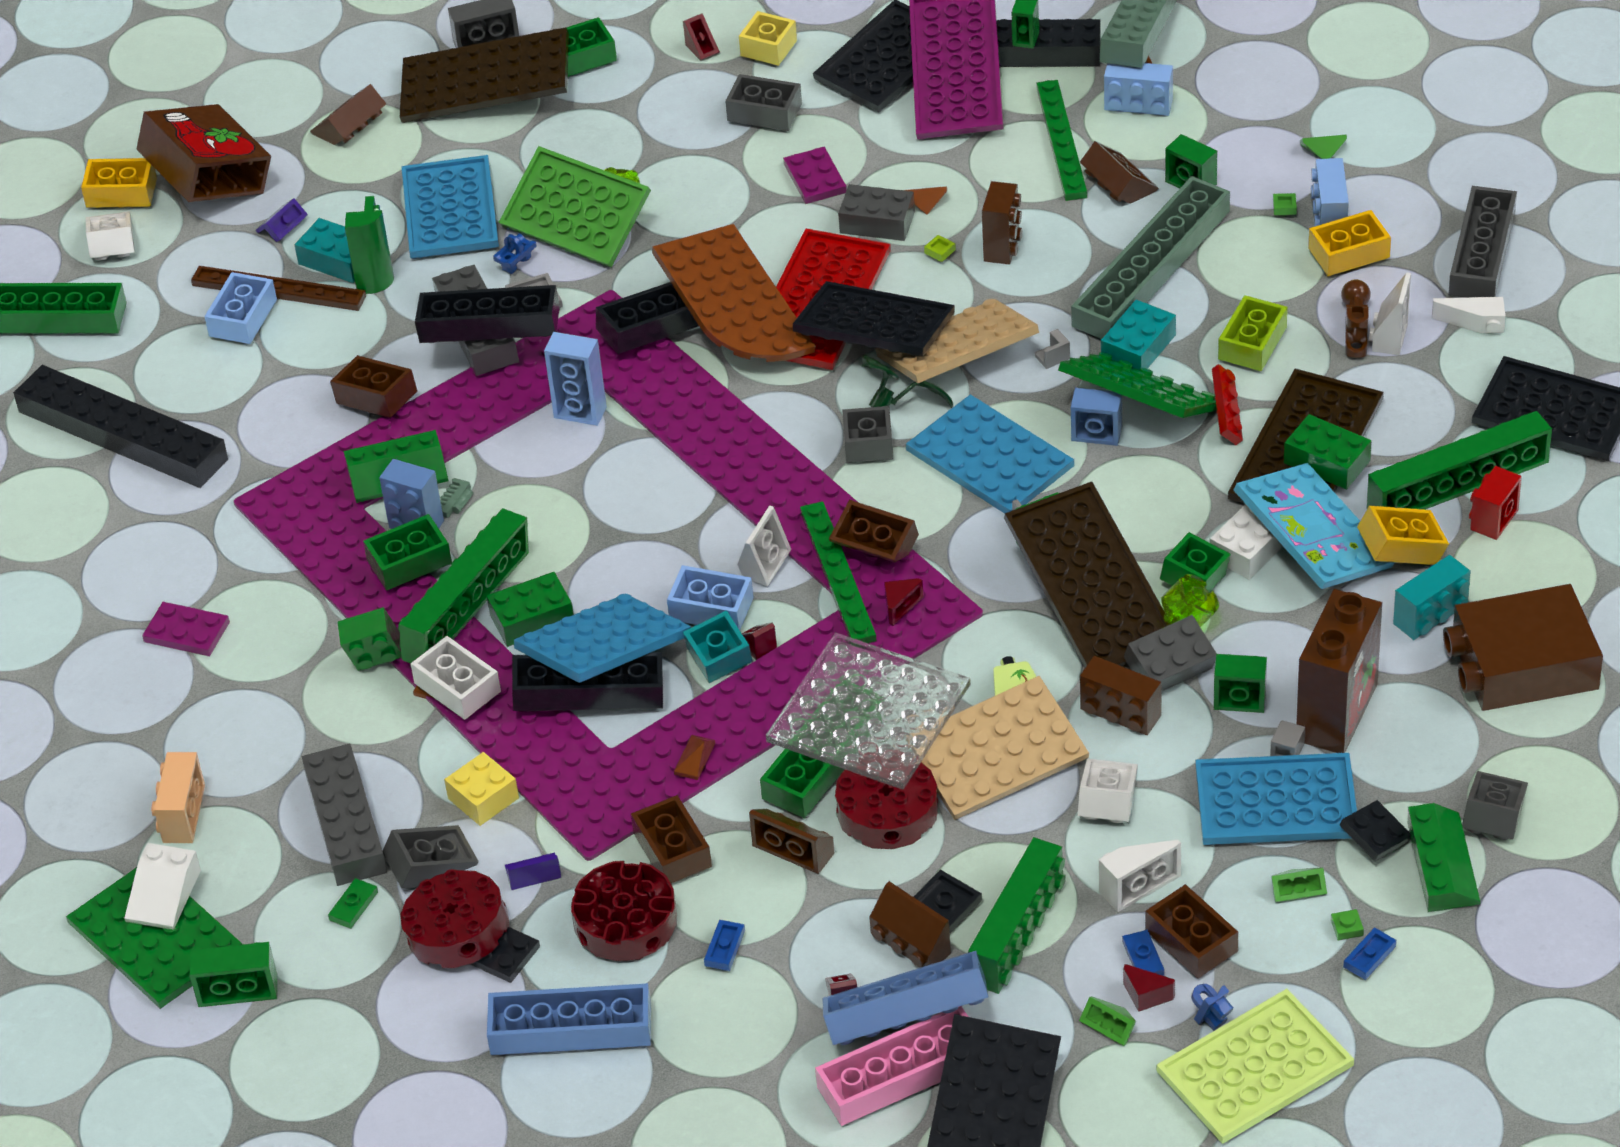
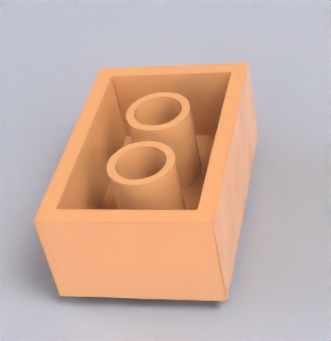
[151,752,205,843]

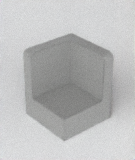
[1035,329,1070,369]
[1270,720,1305,756]

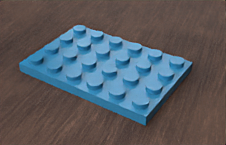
[401,155,499,259]
[906,394,1074,514]
[514,594,691,683]
[1195,753,1357,845]

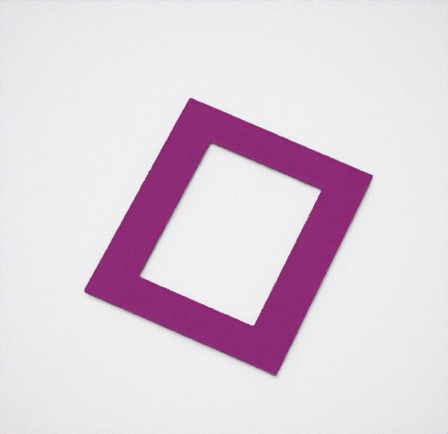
[234,290,983,861]

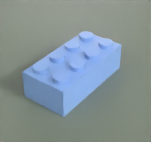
[544,332,607,426]

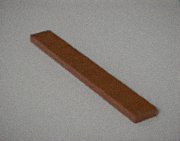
[191,266,366,311]

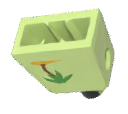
[993,656,1036,696]

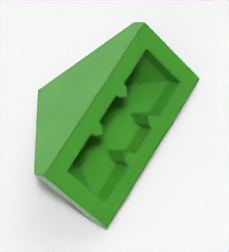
[1300,134,1347,159]
[1271,867,1327,902]
[1079,996,1136,1046]

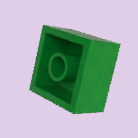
[1165,134,1218,189]
[1160,532,1231,601]
[338,607,401,671]
[1214,654,1267,713]

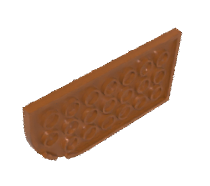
[652,224,816,362]

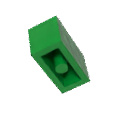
[1011,0,1039,48]

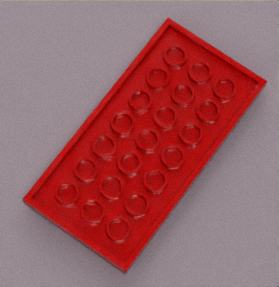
[776,228,891,370]

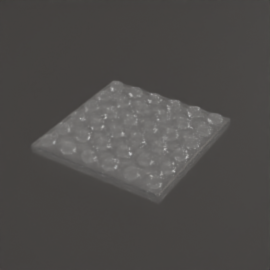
[766,632,971,790]

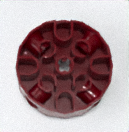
[835,751,938,849]
[571,861,677,961]
[400,869,509,968]

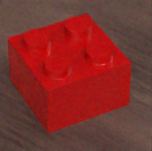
[1469,466,1522,540]

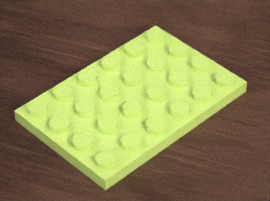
[1156,989,1354,1144]

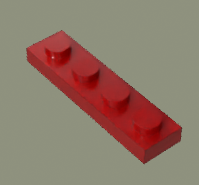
[1212,364,1243,445]

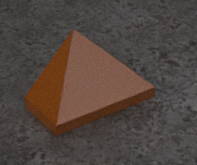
[904,186,947,214]
[674,735,715,780]

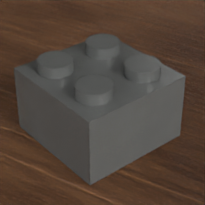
[842,406,893,463]

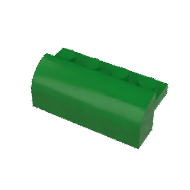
[345,196,394,294]

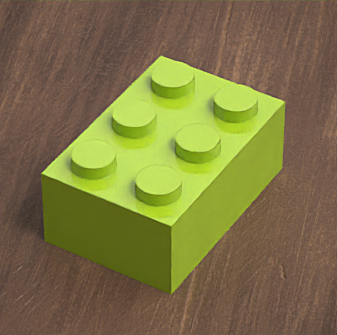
[1218,295,1288,371]

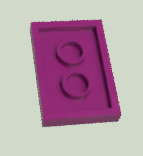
[783,146,847,204]
[142,602,230,657]

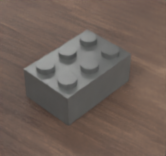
[448,0,519,48]
[725,74,802,131]
[838,184,915,241]
[1124,615,1217,691]

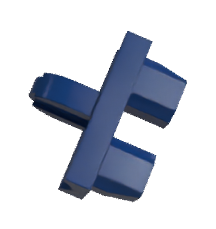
[493,234,537,274]
[1191,984,1234,1031]

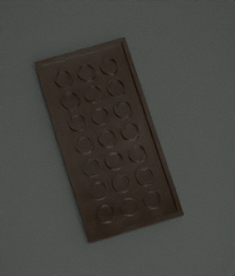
[399,27,569,123]
[1228,368,1384,504]
[1004,481,1171,668]

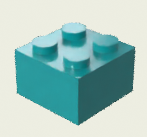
[683,610,753,683]

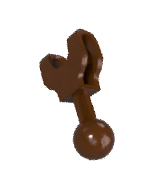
[1341,279,1371,358]

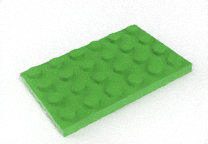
[499,146,651,268]

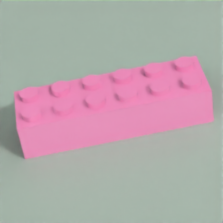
[815,1006,968,1126]

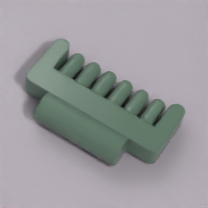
[440,478,474,518]

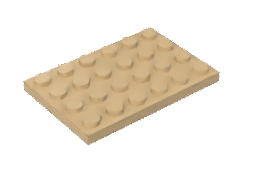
[875,299,1039,383]
[906,676,1089,820]

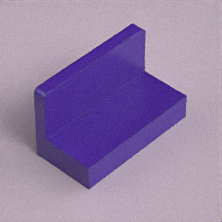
[255,198,308,242]
[505,852,562,890]

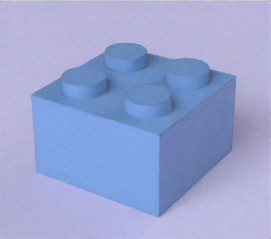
[1071,388,1122,446]

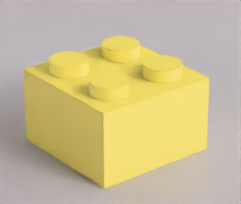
[739,11,797,66]
[444,752,519,826]

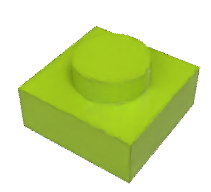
[924,235,956,262]

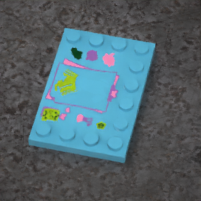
[1234,463,1395,589]

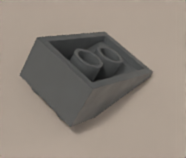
[1462,771,1528,840]
[382,825,479,888]

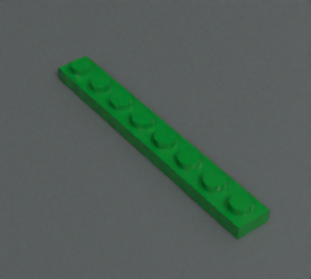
[1036,80,1087,201]
[800,501,877,647]

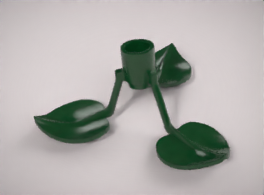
[862,355,953,408]

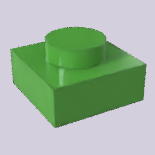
[1273,193,1297,215]
[1331,909,1364,940]

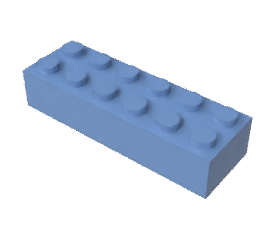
[822,951,988,1045]
[487,983,651,1055]

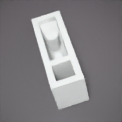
[1432,297,1506,333]

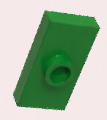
[328,878,378,929]

